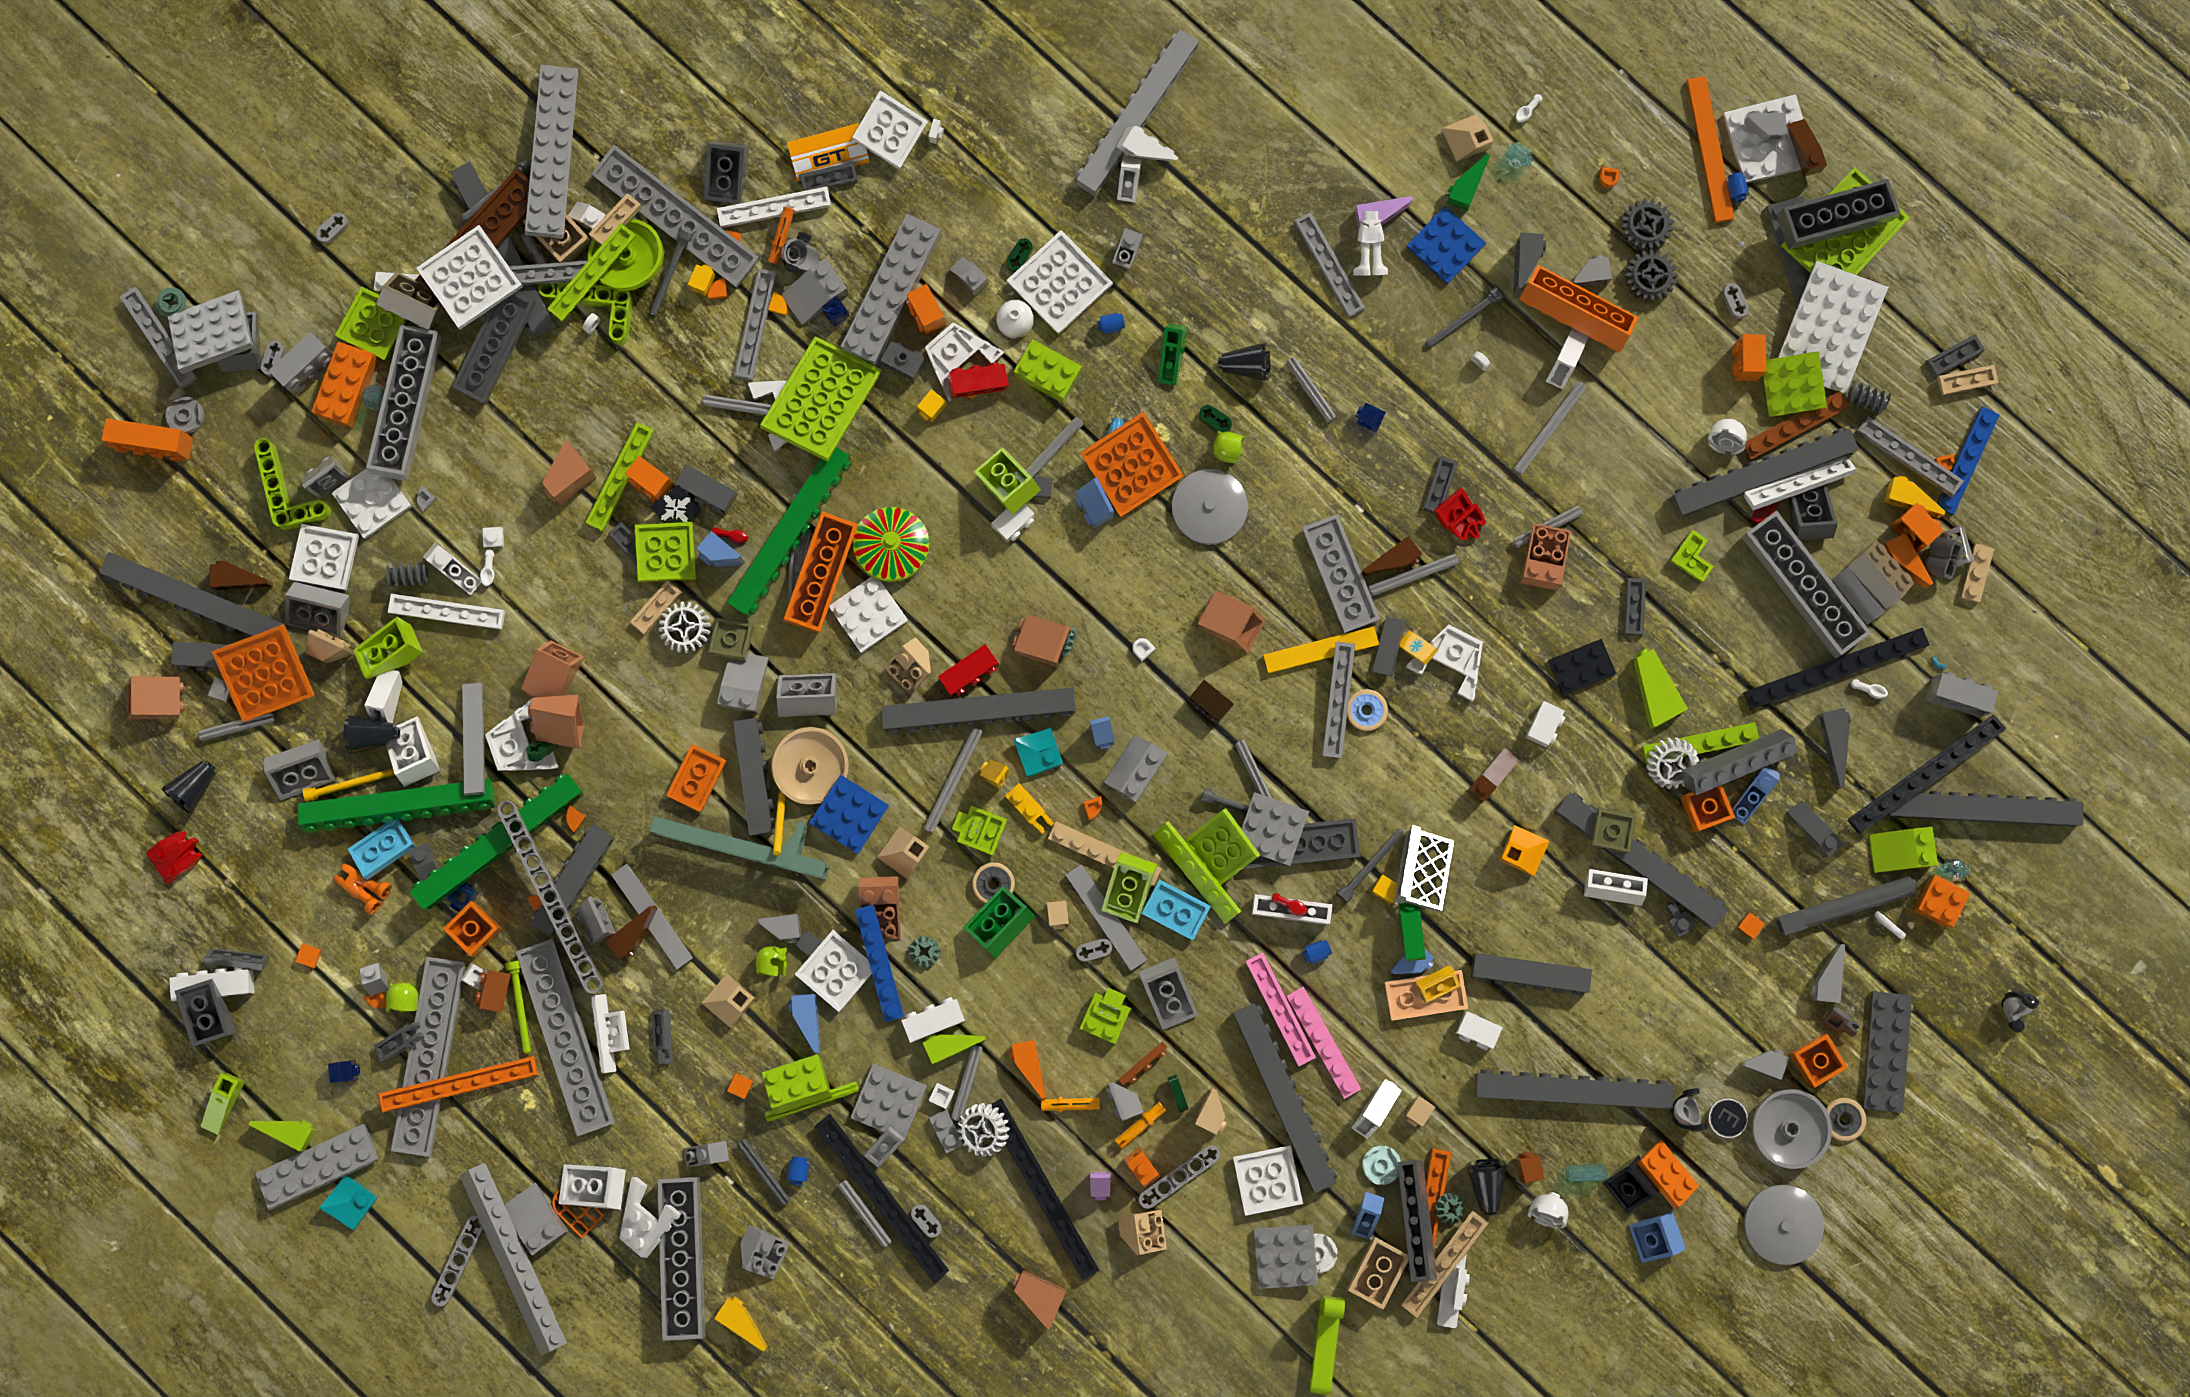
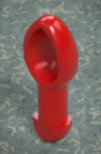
[712,527,748,544]
[1271,893,1307,916]

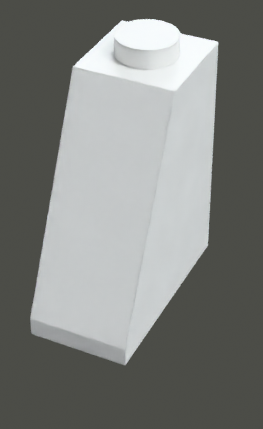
[1546,328,1589,389]
[365,669,403,723]
[1351,1079,1402,1139]

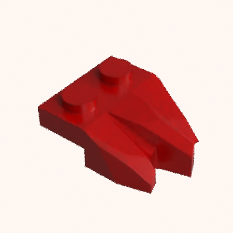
[1433,488,1486,541]
[146,831,203,884]

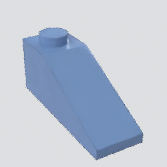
[788,994,821,1053]

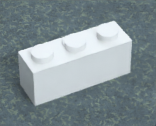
[1584,869,1648,906]
[902,997,965,1043]

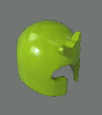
[1213,431,1245,464]
[756,946,787,977]
[386,982,418,1013]

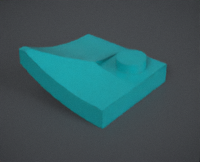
[1013,728,1064,778]
[319,1175,378,1230]

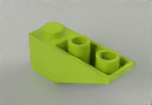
[200,1073,245,1135]

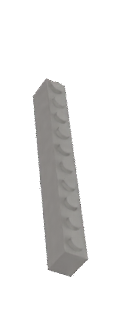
[1076,30,1199,197]
[460,1163,567,1356]

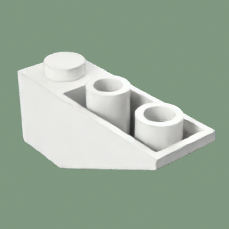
[1116,126,1178,161]
[423,543,481,595]

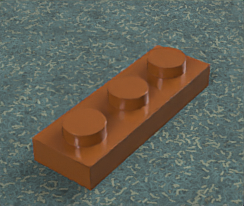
[1118,1041,1167,1086]

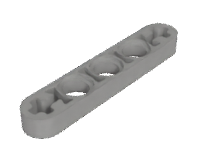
[1139,1145,1221,1209]
[432,1215,484,1306]

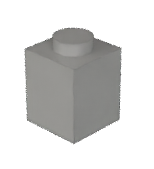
[360,963,389,996]

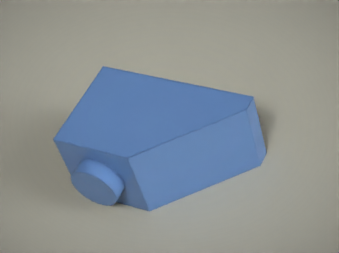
[1090,716,1115,750]
[1390,950,1434,975]
[1351,1192,1384,1240]

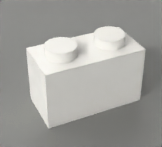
[991,504,1035,543]
[1525,701,1565,747]
[1455,1011,1503,1051]

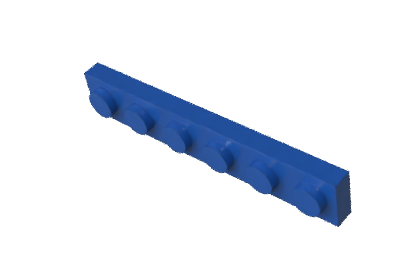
[1937,406,2000,516]
[855,904,904,1022]

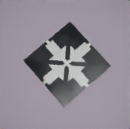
[650,485,701,523]

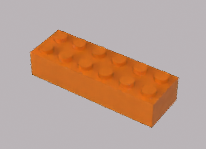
[1519,265,1639,352]
[782,511,858,634]

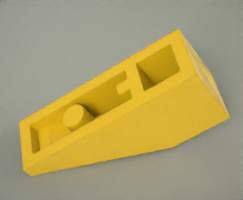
[1884,476,1945,519]
[979,759,1010,790]
[714,1296,768,1352]

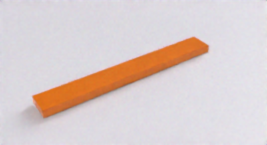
[1686,76,1734,223]
[377,1056,538,1113]

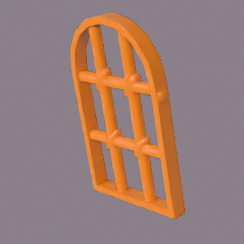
[552,1190,605,1238]

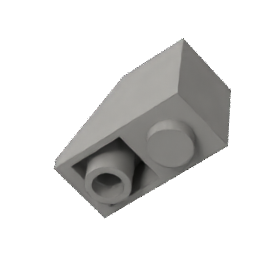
[1744,110,1787,141]
[1112,228,1143,270]
[684,1141,729,1168]

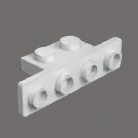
[591,994,629,1073]
[1437,1253,1470,1328]

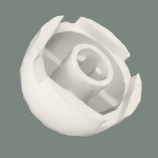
[996,300,1034,339]
[1708,419,1747,455]
[1528,1192,1569,1228]

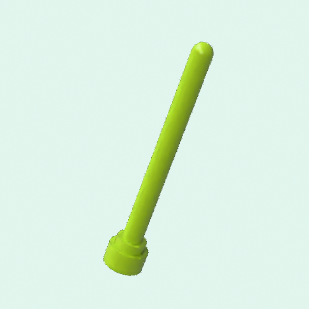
[505,961,531,1054]

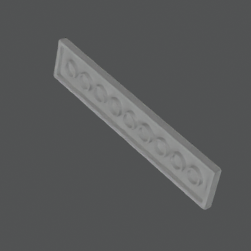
[525,65,578,239]
[591,145,760,288]
[516,939,615,1137]
[391,957,466,1157]

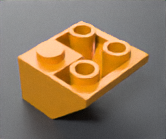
[1499,825,1550,876]

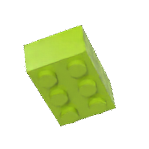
[1014,339,1082,404]
[974,447,1041,515]
[762,1054,832,1115]

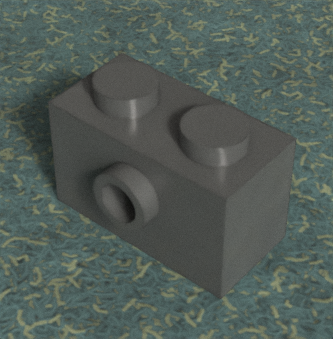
[880,341,925,382]

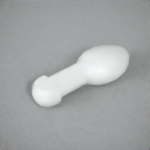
[1516,94,1543,123]
[480,550,494,587]
[1850,679,1888,699]
[1875,911,1906,940]

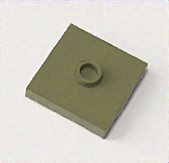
[708,618,754,661]
[1591,808,1637,854]

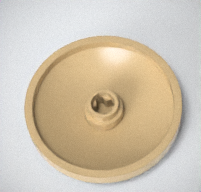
[771,727,849,804]

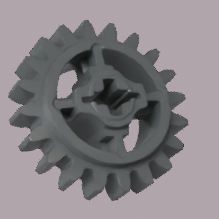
[1621,198,1674,251]
[1624,249,1678,302]

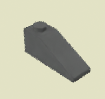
[1786,801,1844,858]
[408,843,452,904]

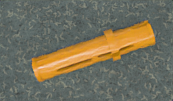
[1041,1097,1100,1113]
[1115,1102,1167,1149]

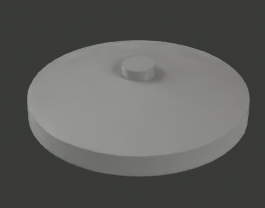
[1172,469,1248,545]
[1752,1089,1832,1169]
[1743,1185,1824,1265]

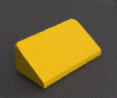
[1416,965,1461,1003]

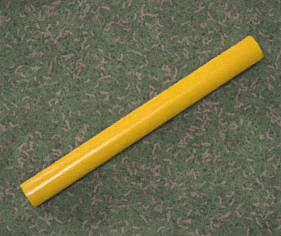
[773,791,786,856]

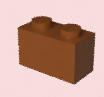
[473,969,511,1013]
[1514,1151,1545,1183]

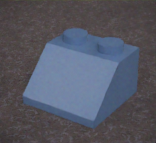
[1075,477,1114,528]
[696,531,745,567]
[1629,1212,1686,1263]

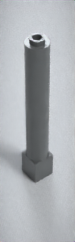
[1775,876,1918,936]

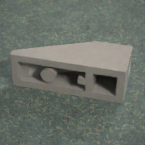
[1810,944,1845,1004]

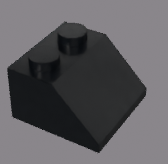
[1603,1155,1659,1213]

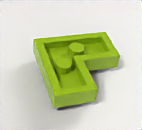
[1670,530,1714,583]

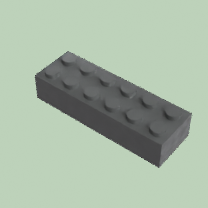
[1776,179,1901,250]

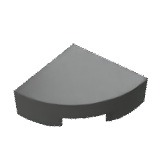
[417,486,436,513]

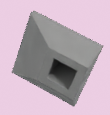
[1106,1082,1144,1121]
[741,1225,790,1279]

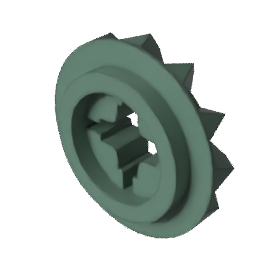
[156,287,187,317]
[1061,627,1078,657]
[909,936,940,967]
[1436,1193,1465,1225]

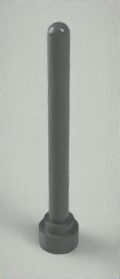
[461,160,531,221]
[650,229,693,316]
[1426,287,1504,347]
[1200,788,1249,813]
[1336,829,1404,903]

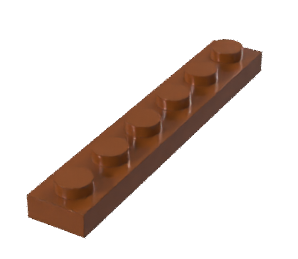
[1744,391,1850,461]

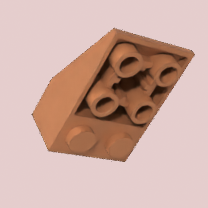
[1520,523,1571,591]
[858,876,901,940]

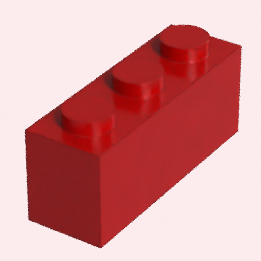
[946,362,1009,399]
[938,644,999,697]

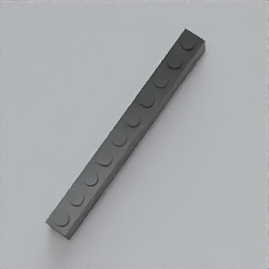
[450,162,557,338]
[1671,428,1859,518]
[99,552,288,638]
[881,687,1075,734]
[1887,791,2083,827]
[1554,792,1728,929]
[1233,1003,1337,1193]
[1474,1070,1674,1109]

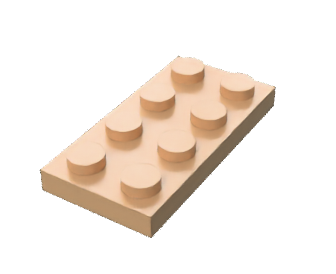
[1384,970,1468,1021]

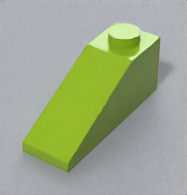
[923,1033,986,1064]
[248,1120,316,1152]

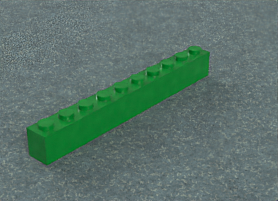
[727,448,852,618]
[410,774,584,912]
[298,779,496,833]

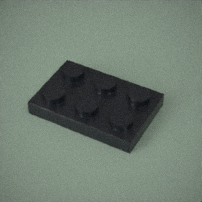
[1548,639,1617,696]

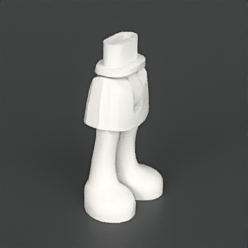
[1353,211,1388,275]

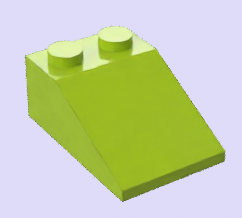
[353,617,423,679]
[1869,827,1938,873]
[1101,852,1158,924]

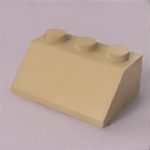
[1193,1088,1227,1135]

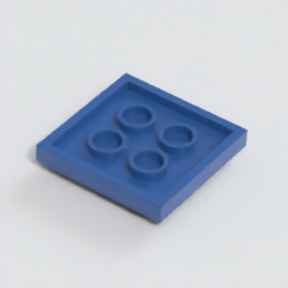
[1406,206,1486,285]
[809,774,889,854]

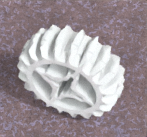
[658,602,711,653]
[1646,737,1699,789]
[957,1103,1010,1157]

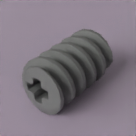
[1847,380,1891,415]
[386,561,429,587]

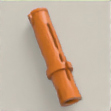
[768,206,795,264]

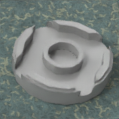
[165,397,205,434]

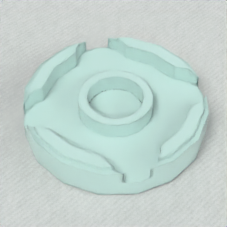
[1362,1146,1401,1185]

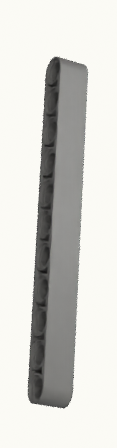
[497,801,603,994]

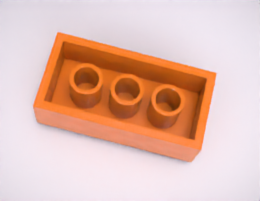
[311,342,379,429]
[102,418,193,462]

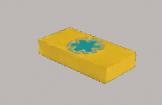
[1399,630,1438,665]

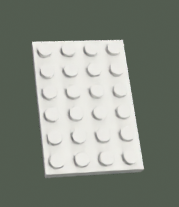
[1778,261,1888,395]

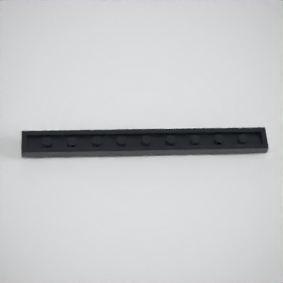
[1743,627,1930,710]
[1847,714,2007,835]
[992,1098,1099,1281]
[815,1114,950,1283]

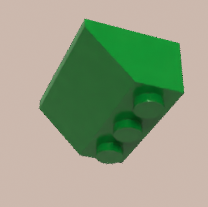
[963,886,1036,959]

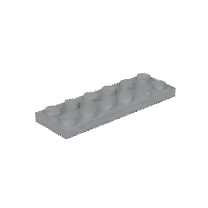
[1302,514,1380,634]
[255,1124,379,1210]

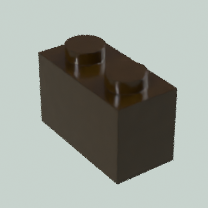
[1189,680,1234,724]

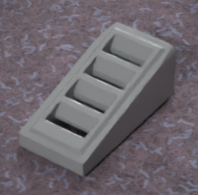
[1944,525,1974,567]

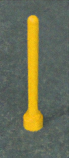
[303,769,395,803]

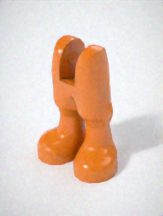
[333,863,392,915]

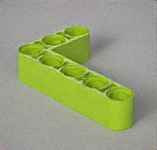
[538,282,633,345]
[254,438,331,530]
[1310,1295,1345,1396]

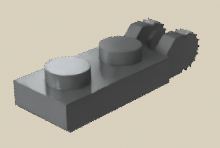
[374,1022,424,1064]

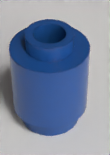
[1727,173,1749,202]
[1097,313,1125,335]
[1302,940,1332,965]
[787,1156,809,1186]

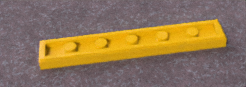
[1263,626,1379,674]

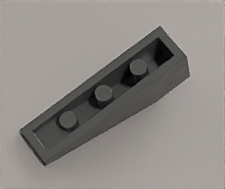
[1818,708,1851,790]

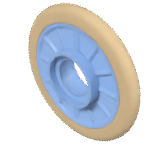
[1347,689,1388,731]

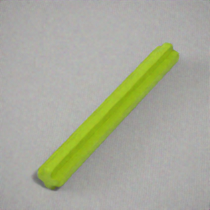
[765,1082,859,1121]

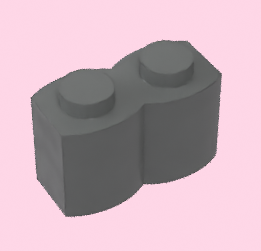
[1924,537,1962,580]

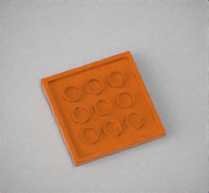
[1080,412,1184,517]
[212,624,315,722]

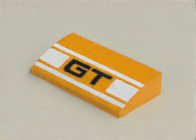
[787,123,870,182]

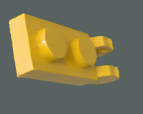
[1005,783,1054,834]

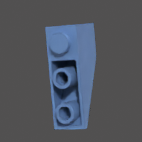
[1732,766,1780,825]

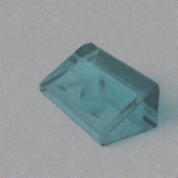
[1565,1164,1609,1182]

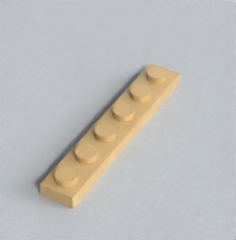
[1048,821,1162,886]
[1401,1211,1489,1318]

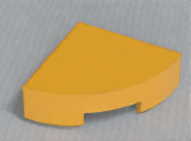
[768,292,788,316]

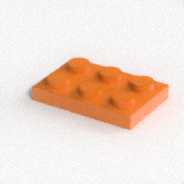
[666,744,727,813]
[1637,1140,1699,1210]

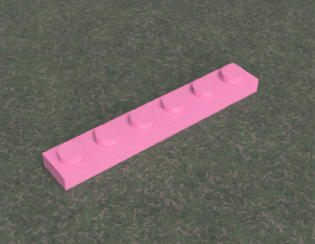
[1245,953,1316,1067]
[1286,987,1361,1099]

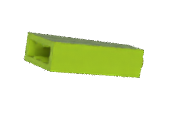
[1633,649,1688,729]

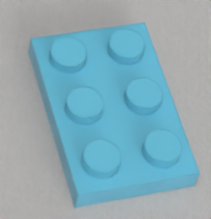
[348,819,415,880]
[1142,879,1211,941]

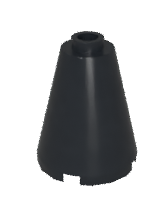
[1218,342,1271,380]
[343,715,400,754]
[161,761,216,814]
[1466,1159,1506,1215]

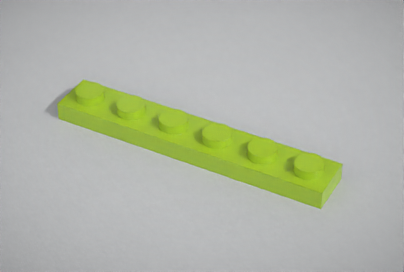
[547,223,636,322]
[585,422,655,532]
[1642,722,1759,765]
[1153,821,1241,924]

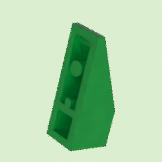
[1446,154,1490,211]
[1158,323,1188,386]
[1398,899,1426,961]

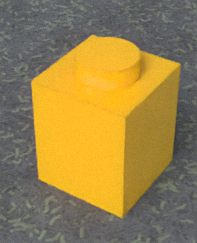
[687,264,716,296]
[917,389,947,422]
[1371,875,1397,905]

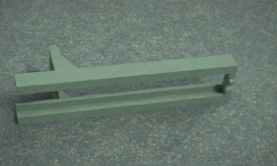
[650,816,830,880]

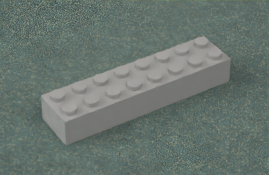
[841,214,942,367]
[366,325,442,481]
[1741,511,1871,659]
[657,1177,705,1341]

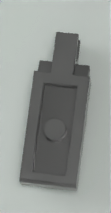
[651,1009,673,1065]

